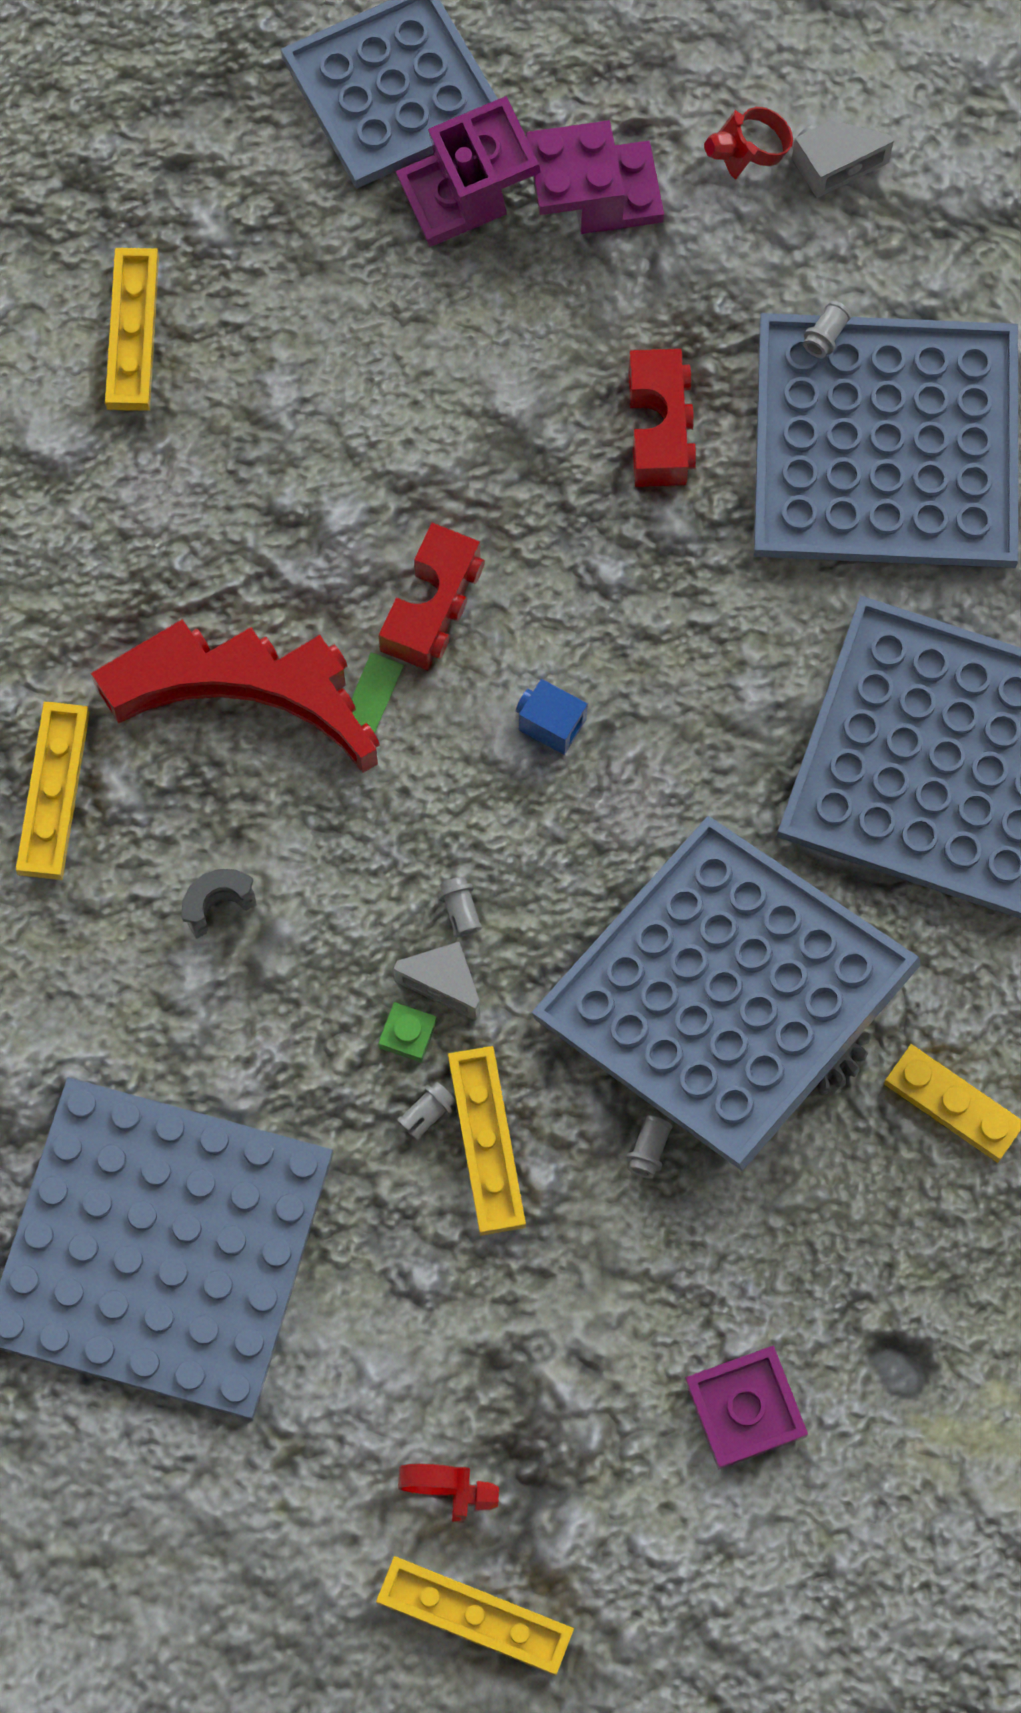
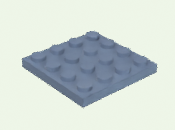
[281,0,498,189]

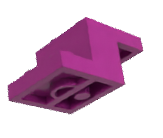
[396,96,541,247]
[526,120,664,234]

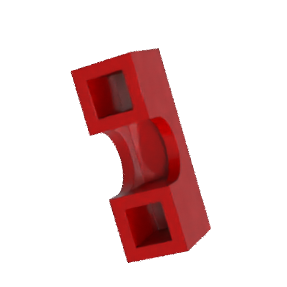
[628,348,696,487]
[378,522,485,671]

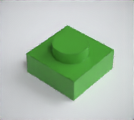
[378,1002,437,1063]

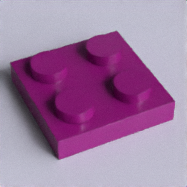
[684,1345,809,1470]

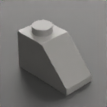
[792,120,894,198]

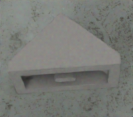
[393,941,480,1021]

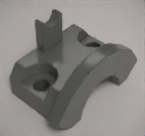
[181,869,257,939]

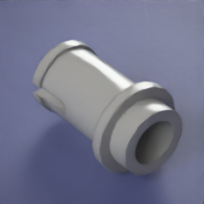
[803,301,852,358]
[438,877,482,938]
[397,1082,456,1141]
[626,1115,672,1178]

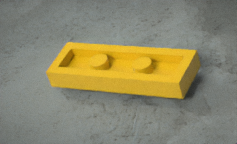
[884,1044,1021,1163]

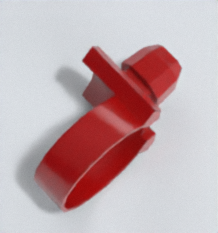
[704,106,793,180]
[398,1464,499,1523]

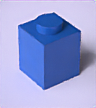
[515,679,588,755]

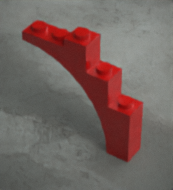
[91,619,380,773]

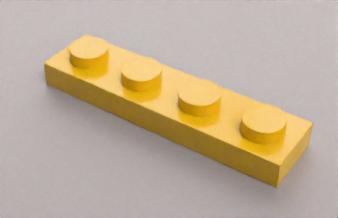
[105,248,159,411]
[16,701,90,880]
[448,1046,526,1236]
[376,1556,574,1676]

